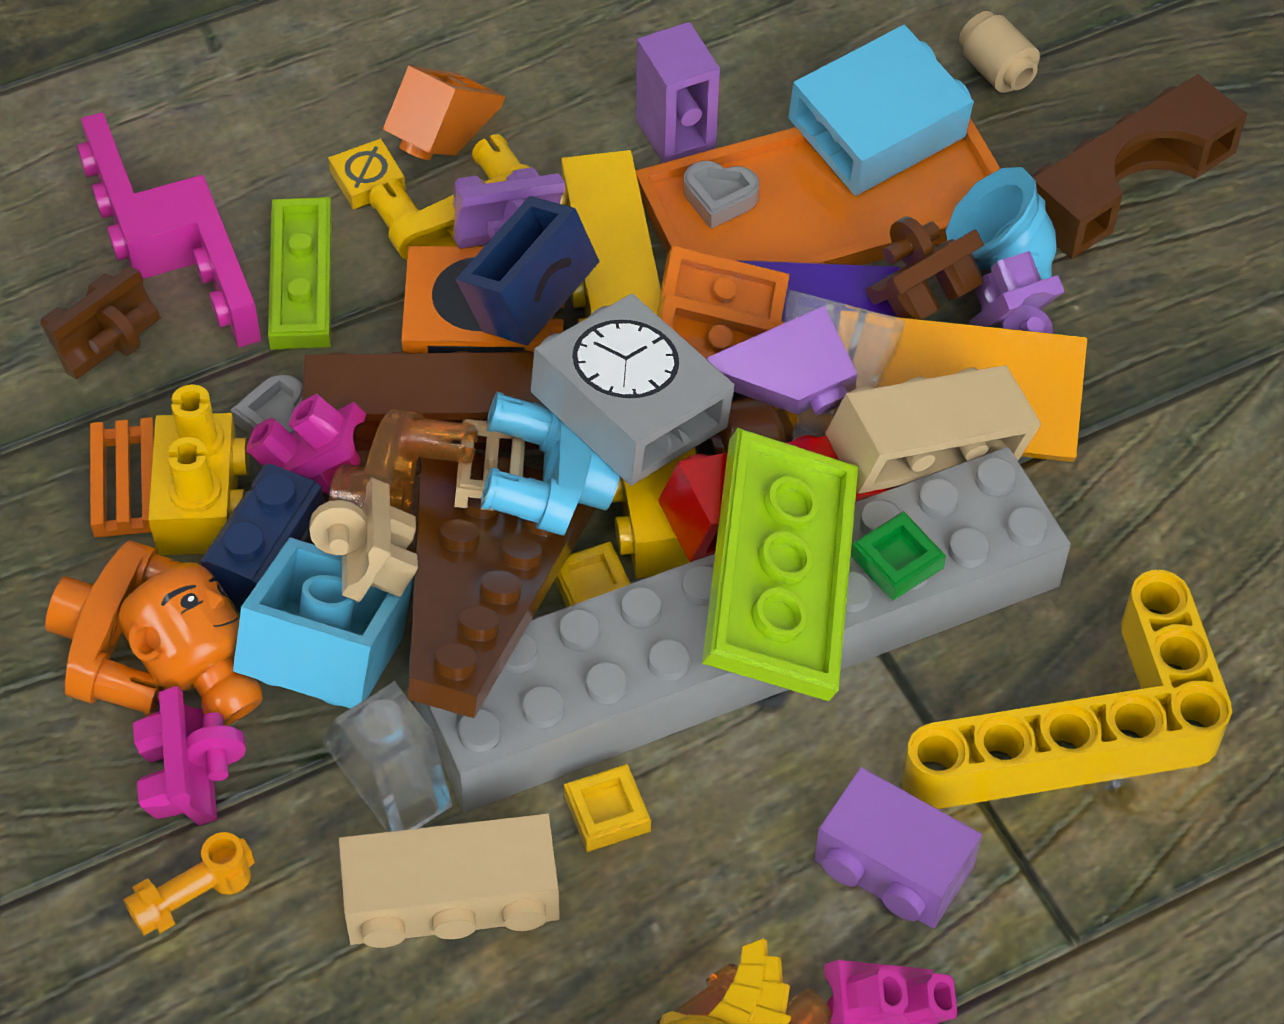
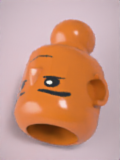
[119,562,263,726]

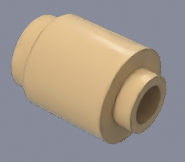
[959,11,1040,93]

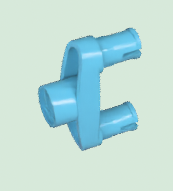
[481,391,620,536]

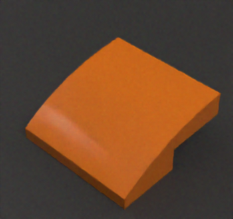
[657,245,790,359]

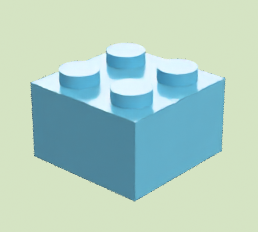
[233,538,413,711]

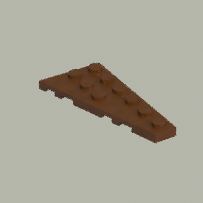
[407,439,596,718]

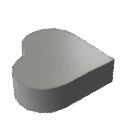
[684,161,759,229]
[231,375,303,436]

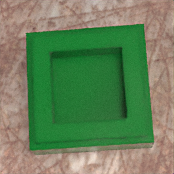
[851,511,946,601]

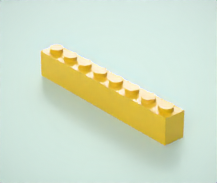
[560,150,696,579]

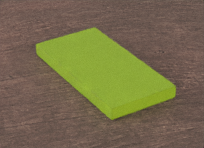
[702,428,858,701]

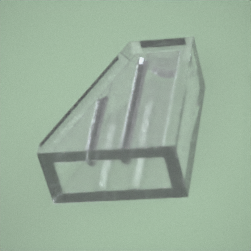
[322,681,453,832]

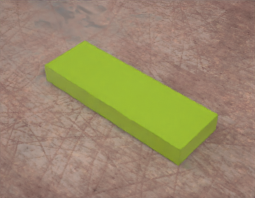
[268,197,332,350]

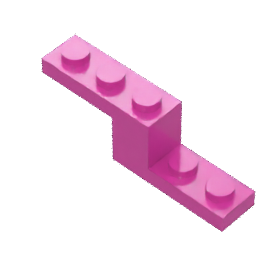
[76,112,261,348]

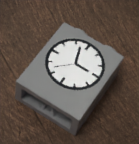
[531,293,735,486]

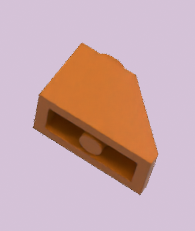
[383,65,506,160]

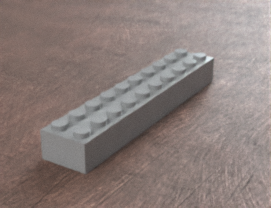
[415,447,1071,813]

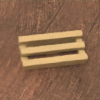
[454,419,525,511]

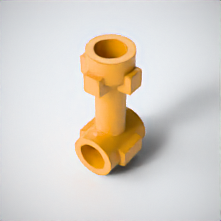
[123,832,255,936]

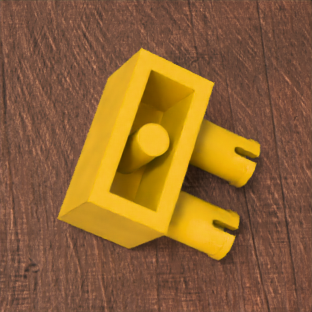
[148,384,249,555]

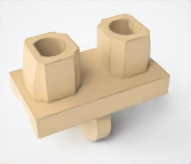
[309,477,418,602]

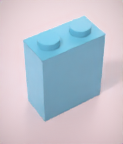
[788,24,974,196]

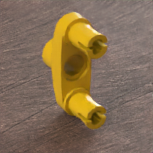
[368,134,531,261]

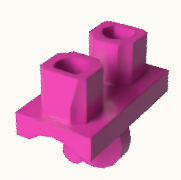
[246,393,366,496]
[133,686,246,826]
[824,960,957,1024]

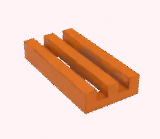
[90,417,155,538]

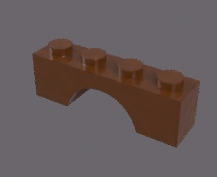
[1032,74,1247,260]

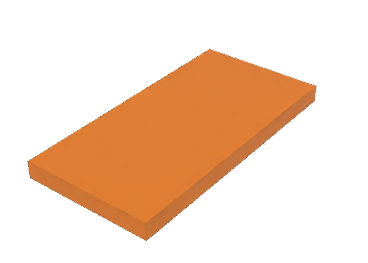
[635,118,1001,265]

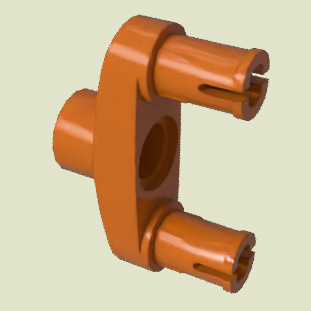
[45,540,181,716]

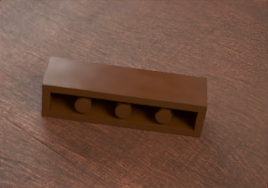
[302,350,544,451]

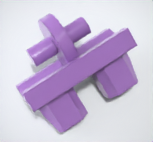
[453,167,565,248]
[969,251,1065,334]

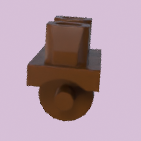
[865,217,984,320]
[41,266,161,379]

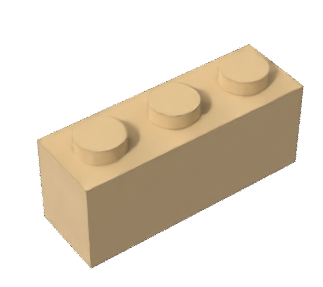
[825,365,1041,494]
[339,813,560,948]

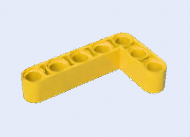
[901,570,1232,809]

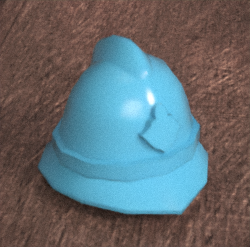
[946,167,1057,280]

